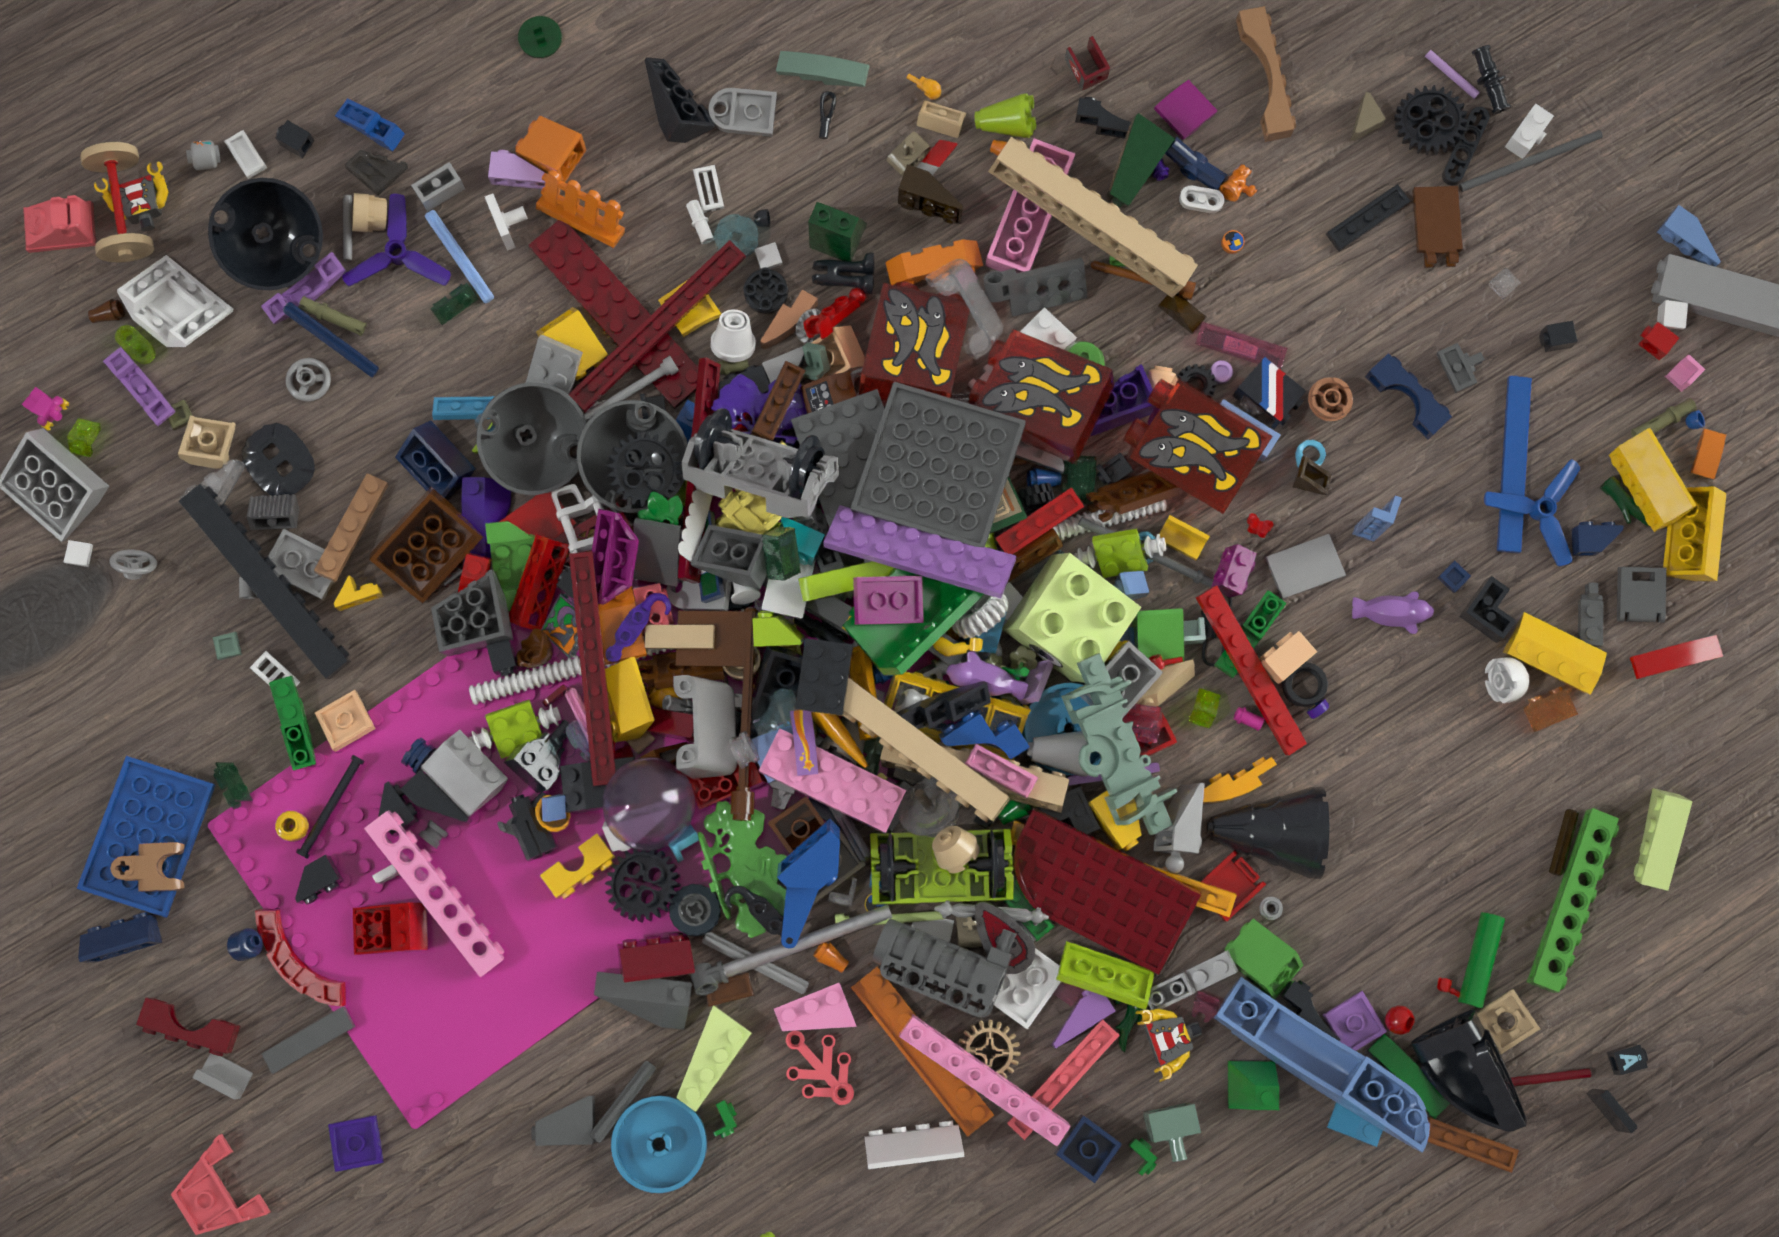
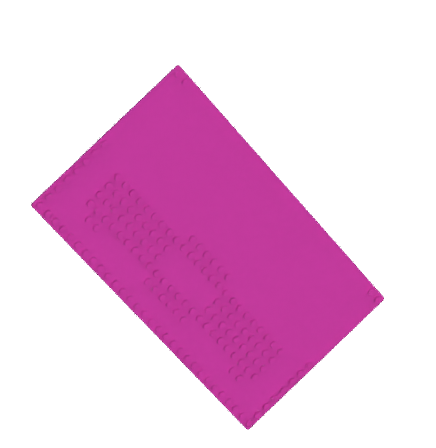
[208,489,962,1129]

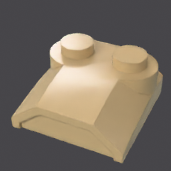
[178,415,236,469]

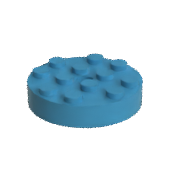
[1022,683,1101,776]
[611,1095,707,1193]

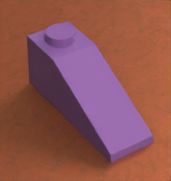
[1052,990,1115,1048]

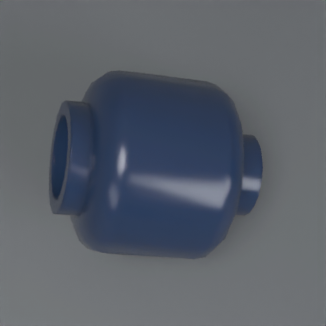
[227,928,263,961]

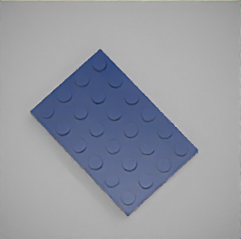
[77,756,216,918]

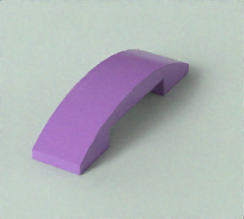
[261,252,346,324]
[103,347,176,426]

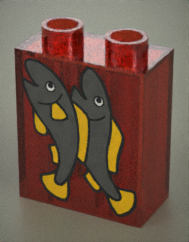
[859,281,972,403]
[968,329,1114,464]
[1123,375,1273,514]

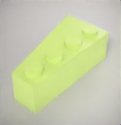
[1634,788,1693,891]
[676,1005,752,1112]

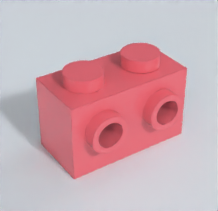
[633,583,674,636]

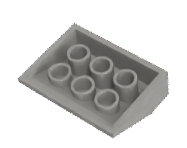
[0,429,109,542]

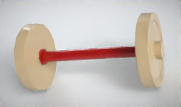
[80,142,154,262]

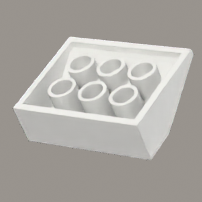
[864,1120,964,1169]

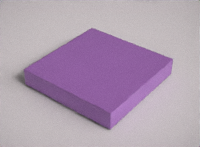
[1322,991,1387,1051]

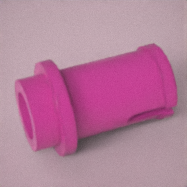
[1233,707,1264,731]

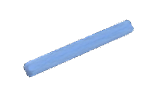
[425,210,494,303]

